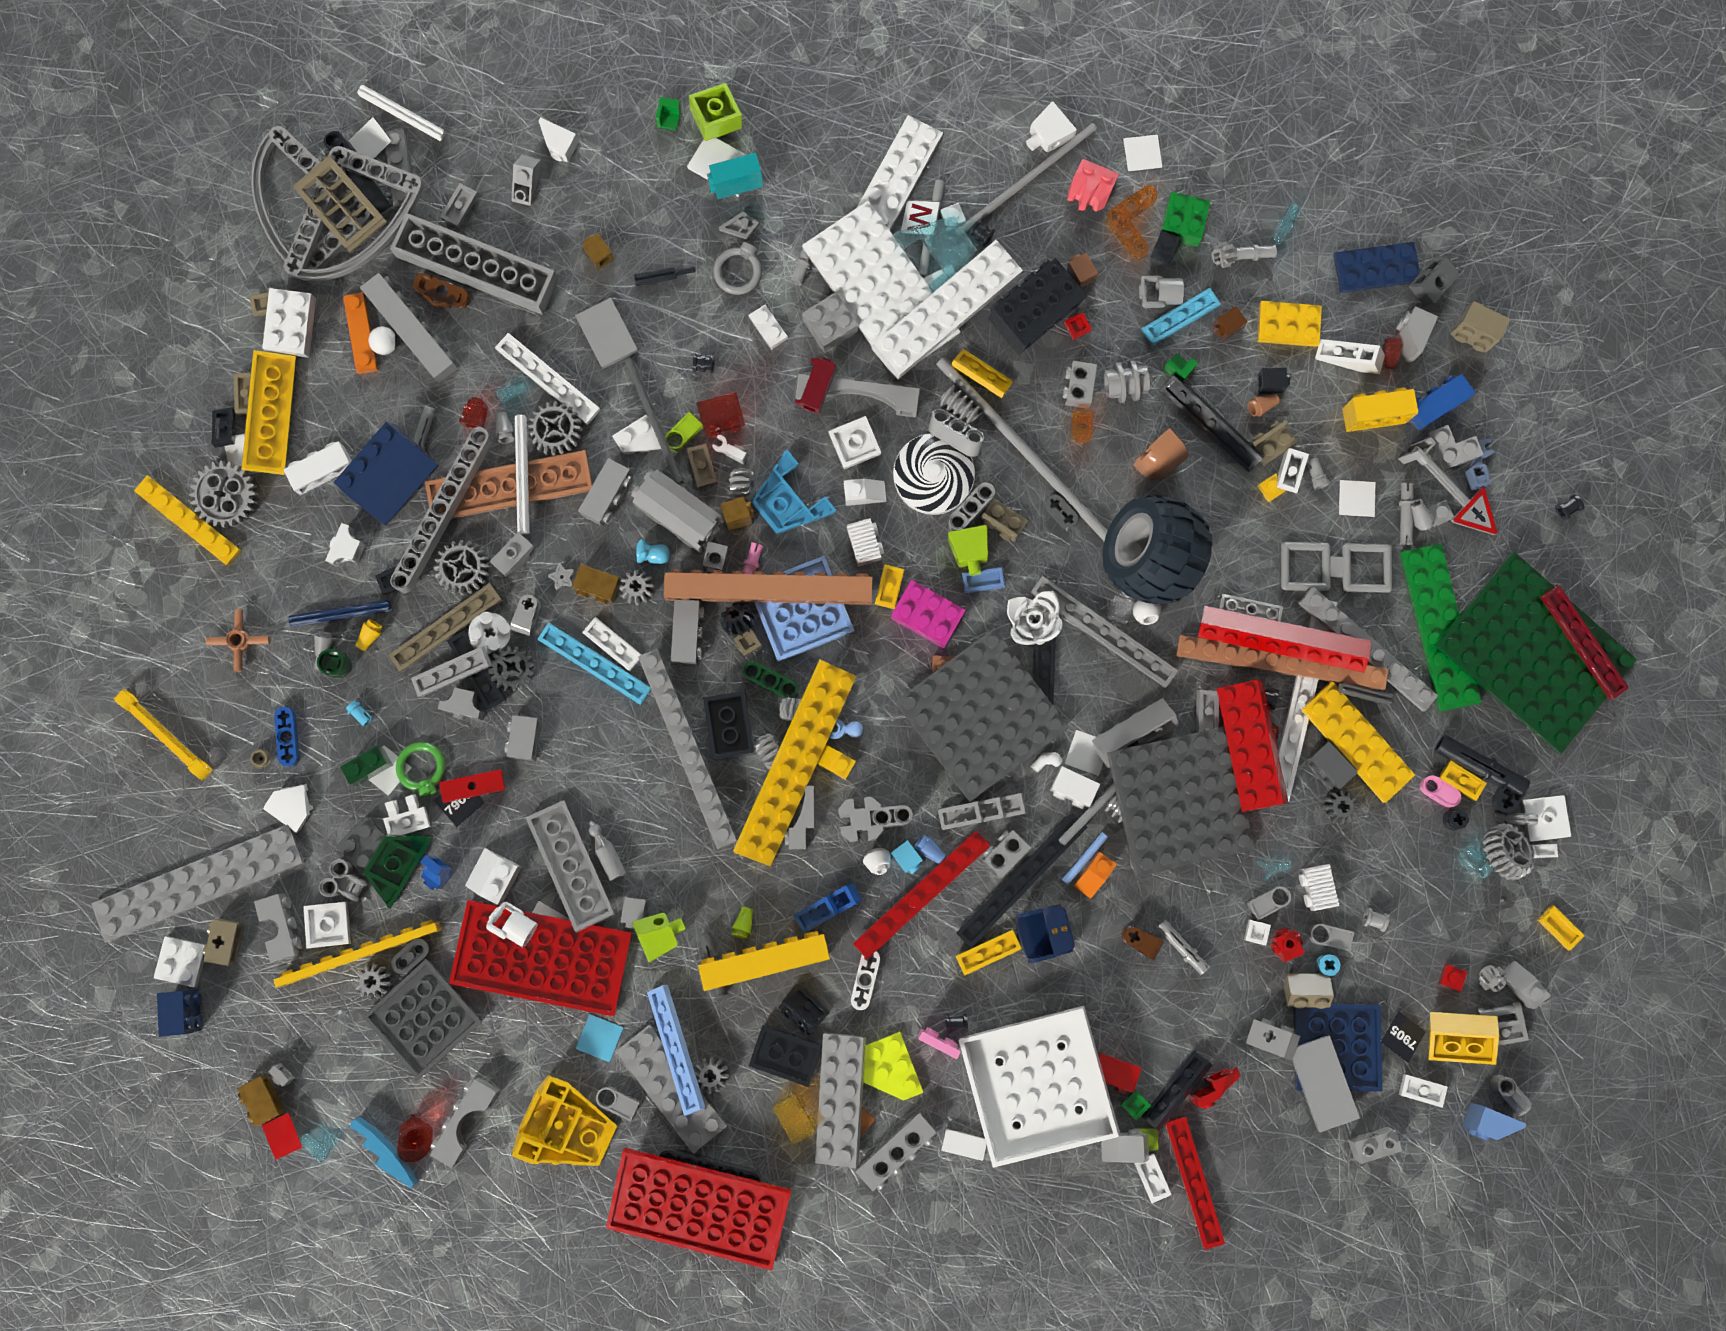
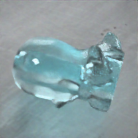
[1457,847,1494,880]

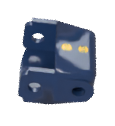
[1016,904,1075,963]

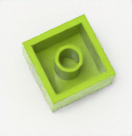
[689,83,742,141]

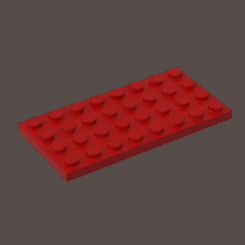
[449,900,633,1017]
[606,1148,791,1270]

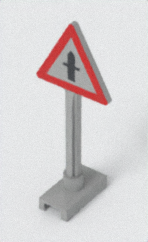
[1398,437,1497,535]

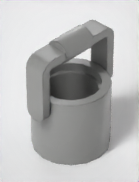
[1139,276,1184,308]

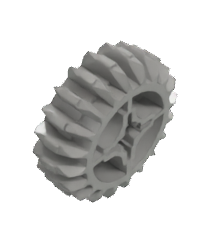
[527,401,583,456]
[434,540,490,595]
[1483,823,1535,880]

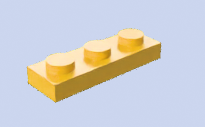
[951,349,1013,398]
[956,930,1022,976]

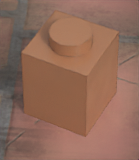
[1067,253,1098,288]

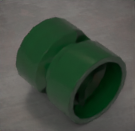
[317,649,352,679]

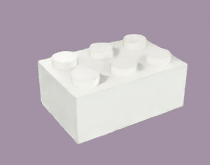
[262,288,316,358]

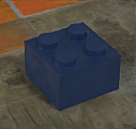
[157,989,203,1037]

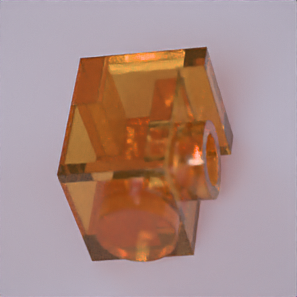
[1070,411,1093,444]

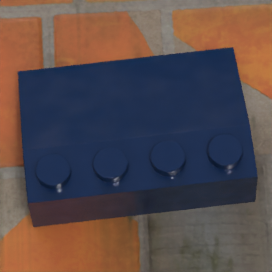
[333,421,439,525]

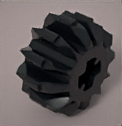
[720,602,756,638]

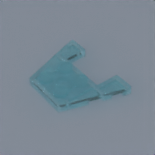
[893,216,977,293]

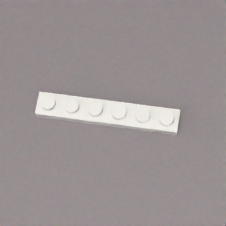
[495,333,600,425]

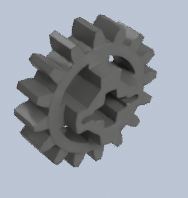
[488,646,534,691]

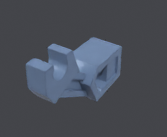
[1465,438,1494,491]

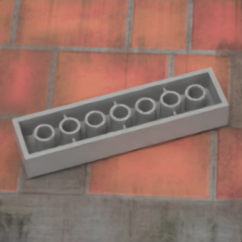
[390,213,559,315]

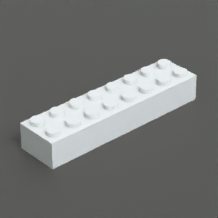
[872,240,1023,379]

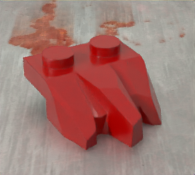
[1189,1066,1240,1109]

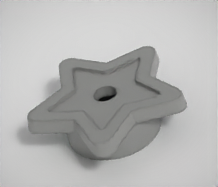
[548,564,574,590]

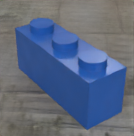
[1412,374,1476,431]

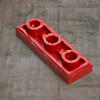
[439,769,506,803]

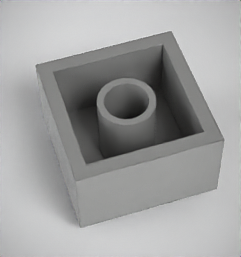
[802,292,858,353]

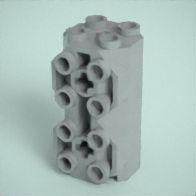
[631,469,725,553]

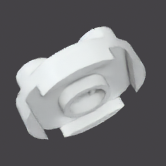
[468,612,510,654]

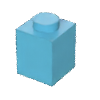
[891,840,923,874]

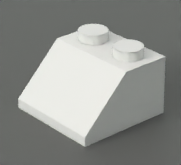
[465,848,522,905]

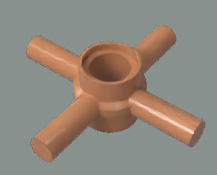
[206,609,271,672]

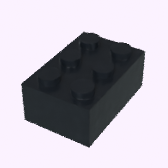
[703,691,755,761]

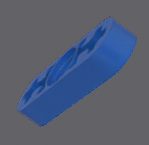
[274,707,300,767]

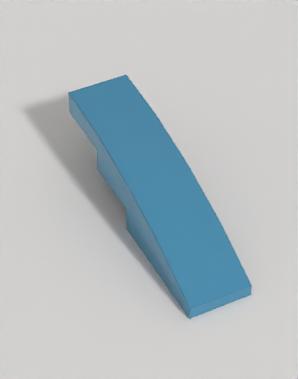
[349,1117,419,1188]

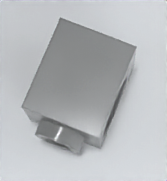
[702,542,729,574]
[620,897,648,928]

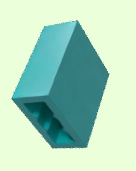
[707,152,763,200]

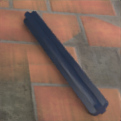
[288,600,391,627]

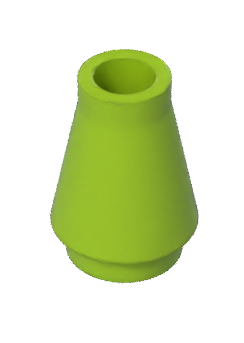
[731,907,754,939]

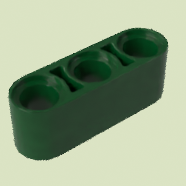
[743,661,799,698]

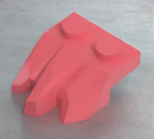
[1067,159,1119,212]

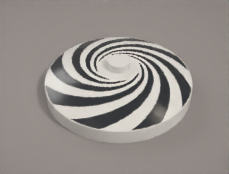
[893,434,975,515]

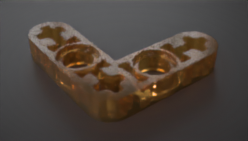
[1106,186,1158,260]

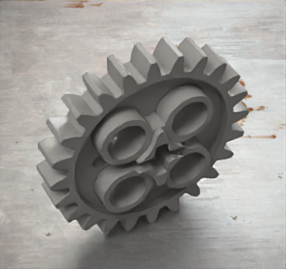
[189,461,258,528]

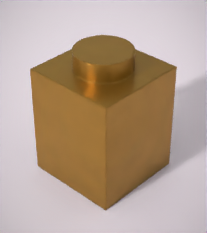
[582,234,614,270]

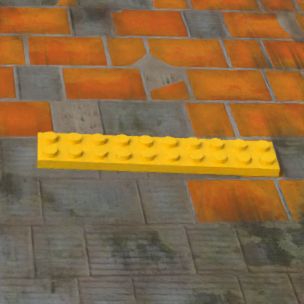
[733,660,856,866]

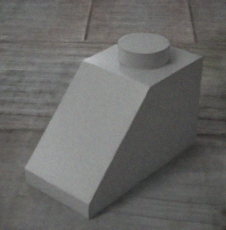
[1503,961,1550,1009]

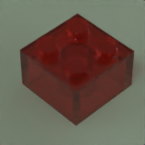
[696,392,745,437]

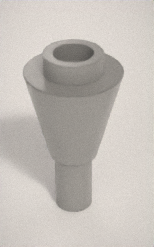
[314,632,335,670]

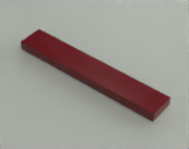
[1540,585,1629,700]

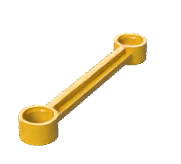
[114,689,213,781]

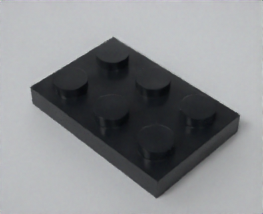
[749,1025,822,1087]

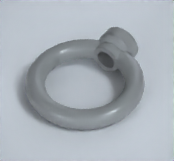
[714,242,761,295]

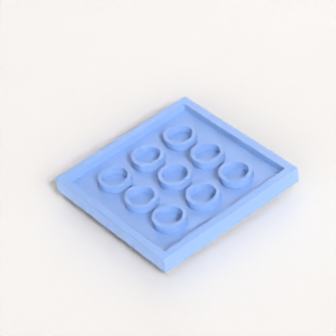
[755,556,855,662]

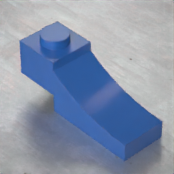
[420,855,452,890]
[793,882,862,934]

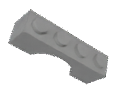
[430,1077,500,1168]

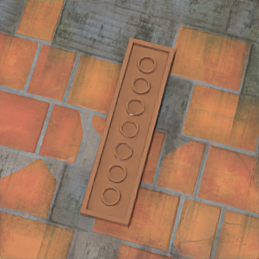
[425,450,593,519]

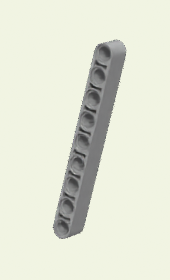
[390,427,493,593]

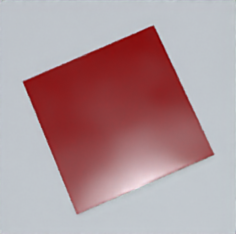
[261,1113,303,1160]

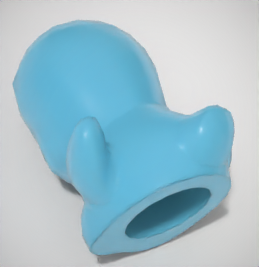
[636,538,670,564]

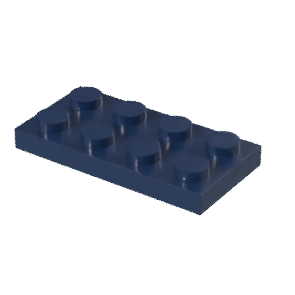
[1333,242,1420,293]

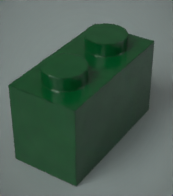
[340,746,393,786]

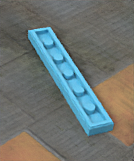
[537,622,651,705]

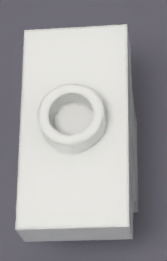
[325,523,366,567]

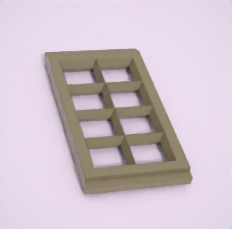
[292,155,387,253]

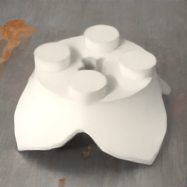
[1007,591,1063,645]

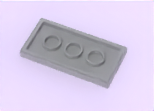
[1292,1035,1360,1132]

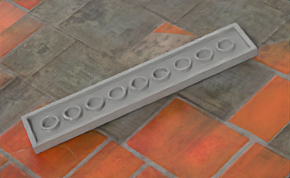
[91,824,305,943]

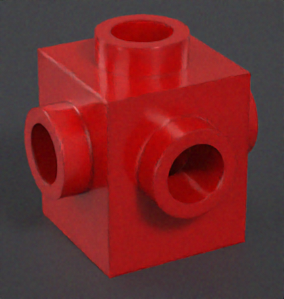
[1270,927,1305,962]

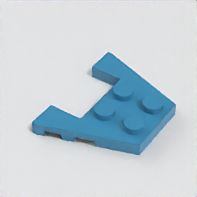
[751,450,837,534]

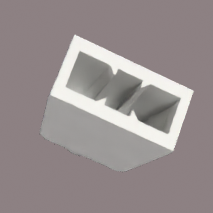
[1026,102,1077,152]

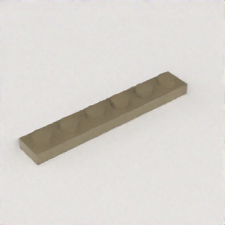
[388,583,503,673]

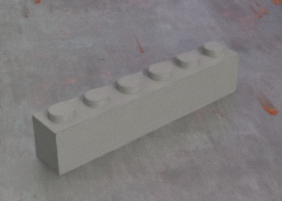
[360,273,458,383]

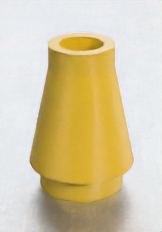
[355,619,383,651]

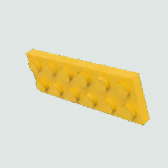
[242,350,296,475]
[1301,681,1415,803]

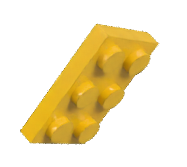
[1257,301,1322,347]

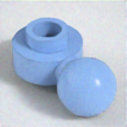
[829,719,863,739]

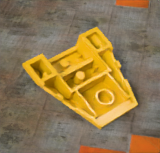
[512,1075,617,1166]

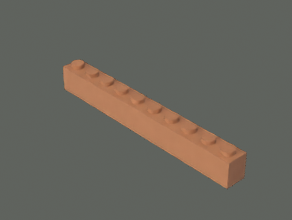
[664,569,872,605]

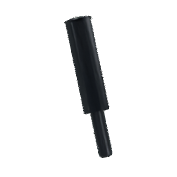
[634,266,696,286]

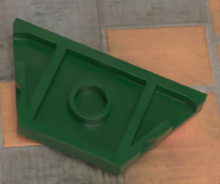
[363,835,432,909]

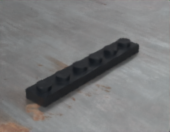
[1160,373,1265,472]

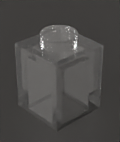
[1105,596,1134,625]

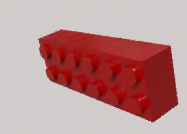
[1217,680,1289,812]

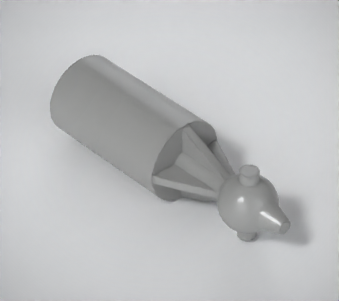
[589,821,626,882]

